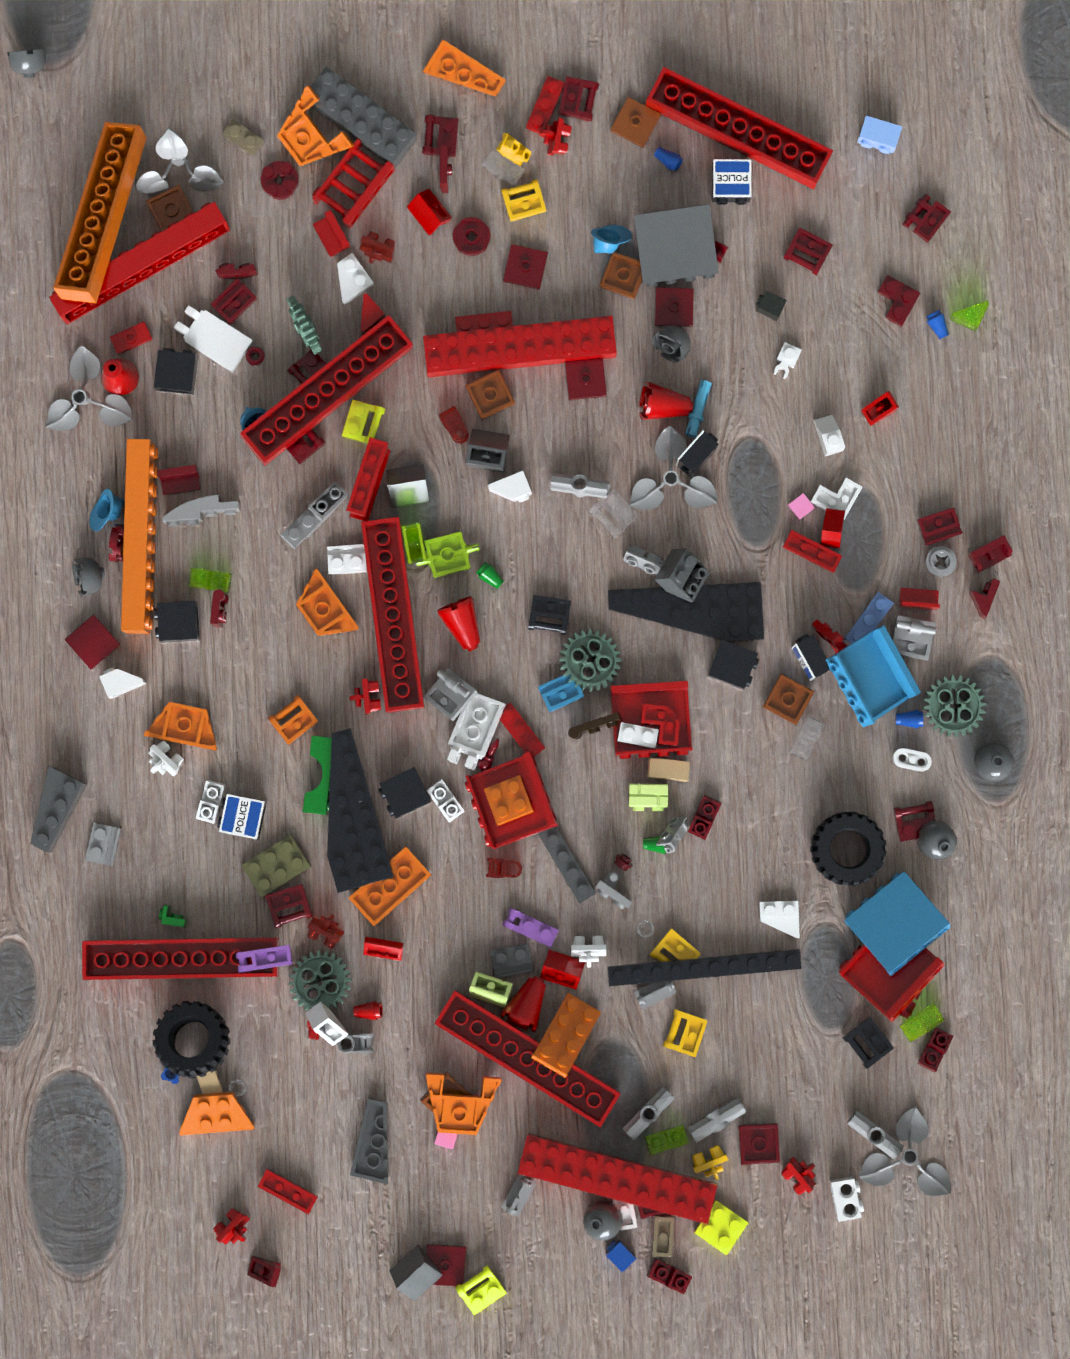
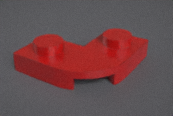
[641,704,679,746]

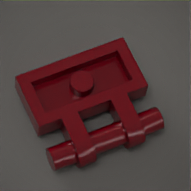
[902,194,951,243]

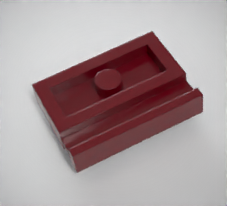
[211,278,257,325]
[917,507,963,546]

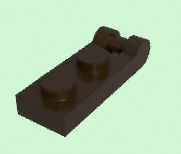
[568,712,622,740]

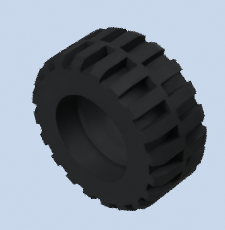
[810,812,887,886]
[152,1001,231,1078]

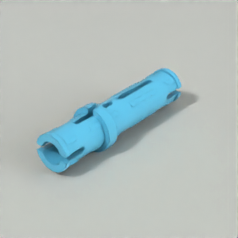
[685,380,712,438]

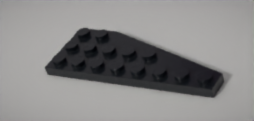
[608,582,764,642]
[327,728,394,893]

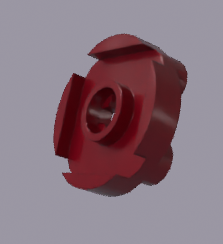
[261,161,299,200]
[453,217,491,256]
[108,524,124,562]

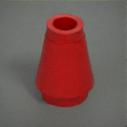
[353,1001,383,1020]

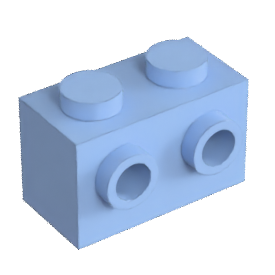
[858,116,902,154]

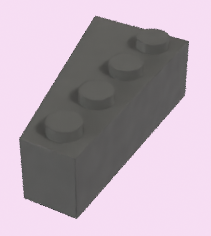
[30,766,87,853]

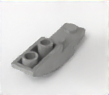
[280,481,348,549]
[162,495,241,527]

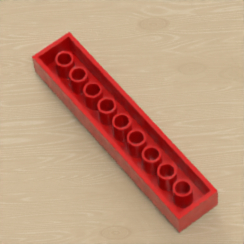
[646,67,833,190]
[49,202,231,325]
[240,315,413,466]
[423,316,617,378]
[361,517,425,713]
[82,937,279,980]
[434,990,621,1127]
[517,1133,718,1224]

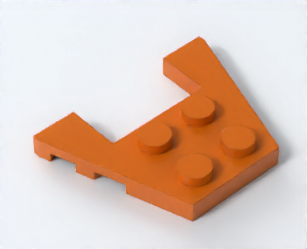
[277,85,354,166]
[425,1072,501,1135]

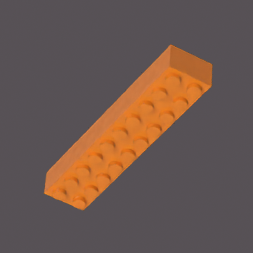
[53,122,147,303]
[121,439,159,634]

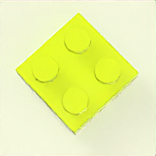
[694,1200,748,1255]

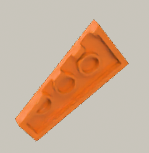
[423,40,506,97]

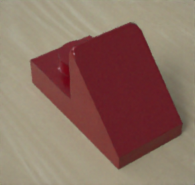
[969,578,1000,619]
[247,1256,281,1287]

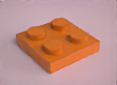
[484,775,534,826]

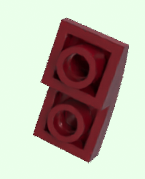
[215,263,258,279]
[688,795,722,840]
[917,1027,953,1073]
[646,1258,692,1294]

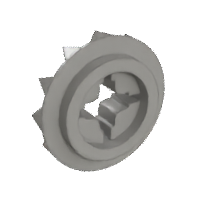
[926,546,957,577]

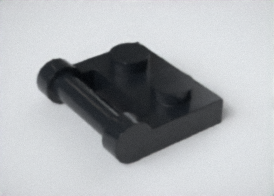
[528,595,571,635]
[842,1017,894,1069]

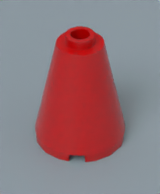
[101,358,139,396]
[639,381,693,420]
[437,596,481,652]
[500,976,546,1033]

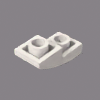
[426,779,465,823]
[196,780,226,824]

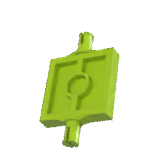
[415,531,480,578]

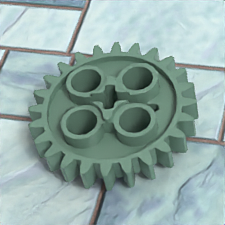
[286,295,322,355]
[559,629,622,692]
[922,675,986,738]
[288,950,352,1011]

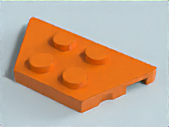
[296,568,360,636]
[144,702,217,751]
[179,1092,255,1135]

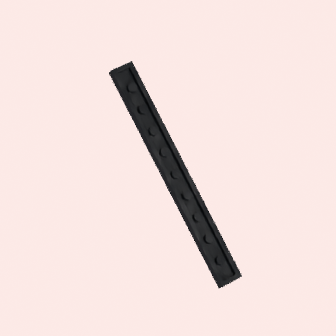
[607,949,801,986]

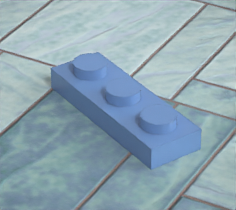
[844,592,894,643]

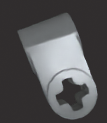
[337,1033,375,1053]

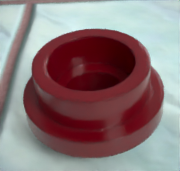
[246,347,265,366]
[614,854,633,871]

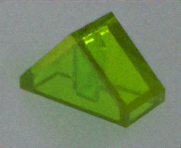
[949,300,989,332]
[401,523,427,564]

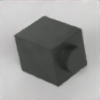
[755,290,787,321]

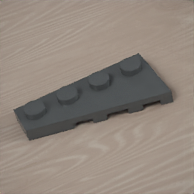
[350,1098,388,1184]

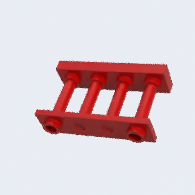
[312,139,395,229]
[346,437,391,521]

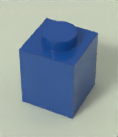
[606,1239,636,1273]

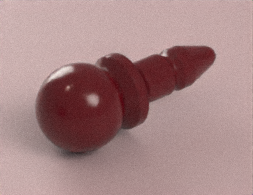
[477,738,499,771]

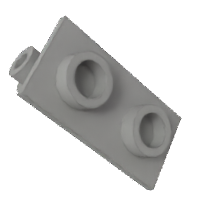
[623,545,664,576]
[656,816,688,853]
[634,981,677,1009]
[501,1174,537,1217]

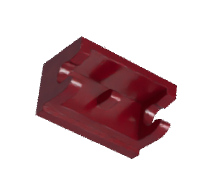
[968,535,1013,573]

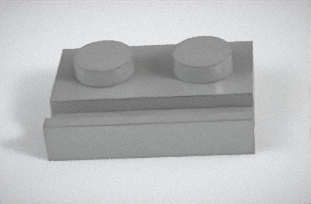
[85,823,122,866]

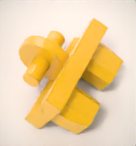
[496,133,531,166]
[692,1145,728,1180]

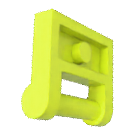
[342,400,385,444]
[455,1265,506,1315]

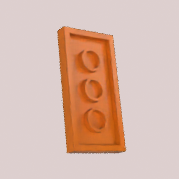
[348,846,431,926]
[531,993,601,1077]

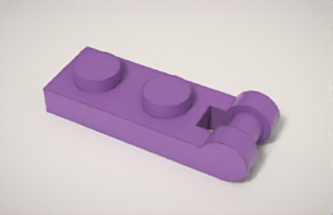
[502,908,559,948]
[236,945,293,972]

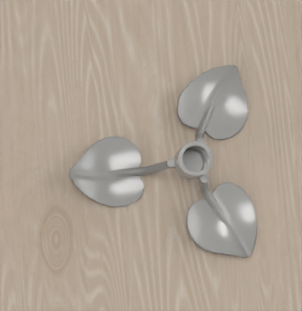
[136,128,223,197]
[45,346,133,431]
[630,426,718,510]
[859,1108,951,1196]

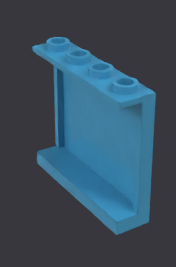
[826,625,921,727]
[844,871,951,977]

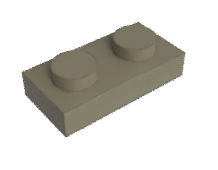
[222,119,264,157]
[652,1216,674,1257]

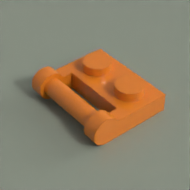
[268,695,319,745]

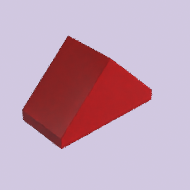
[361,293,386,335]
[861,391,899,426]
[821,508,845,549]

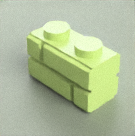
[629,783,668,811]
[469,972,513,1008]

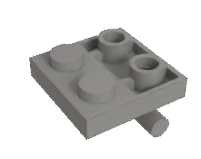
[892,615,936,661]
[424,668,477,721]
[595,872,632,910]

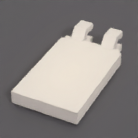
[174,305,253,373]
[447,693,505,771]

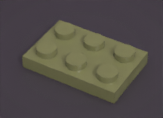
[241,834,311,898]

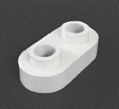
[892,748,932,772]

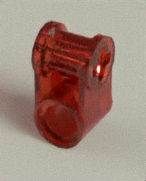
[438,406,469,444]
[486,858,523,878]

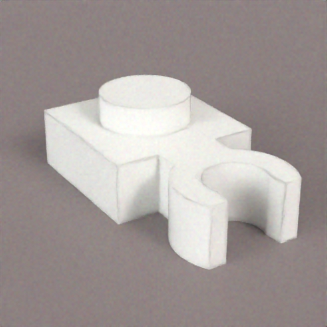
[774,342,802,379]

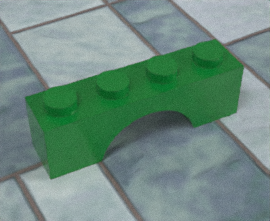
[303,736,332,815]

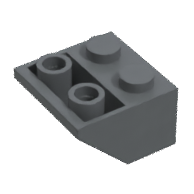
[465,429,510,473]
[654,548,710,602]

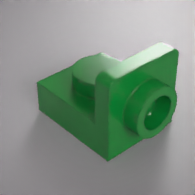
[159,905,188,927]

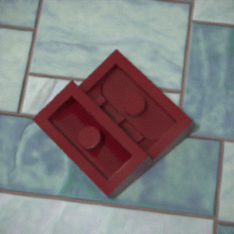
[65,614,120,669]

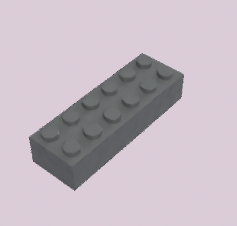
[311,66,417,168]

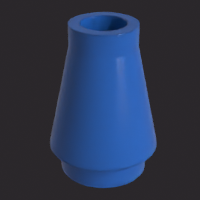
[654,146,683,171]
[926,309,949,339]
[896,710,924,729]

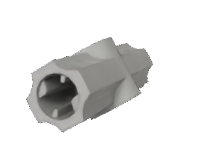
[550,473,610,499]
[622,1087,675,1140]
[688,1097,746,1142]
[847,1110,904,1160]

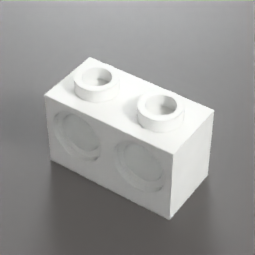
[829,1176,864,1222]

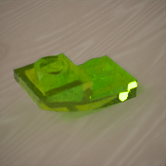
[189,568,232,593]
[900,1004,945,1042]
[644,1125,689,1155]

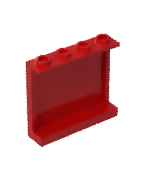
[610,681,693,759]
[465,751,559,849]
[839,945,945,1022]

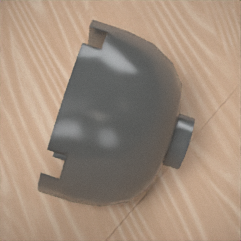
[7,49,46,78]
[652,324,691,363]
[72,558,105,596]
[974,743,1014,782]
[917,820,957,860]
[583,1200,623,1241]

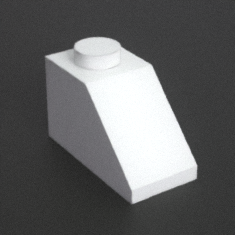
[814,415,845,456]
[488,471,532,503]
[99,668,147,699]
[305,1002,348,1046]

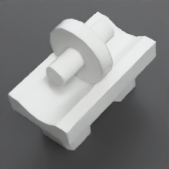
[148,741,184,777]
[571,936,606,967]

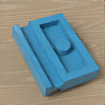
[538,676,584,713]

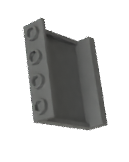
[633,204,718,287]

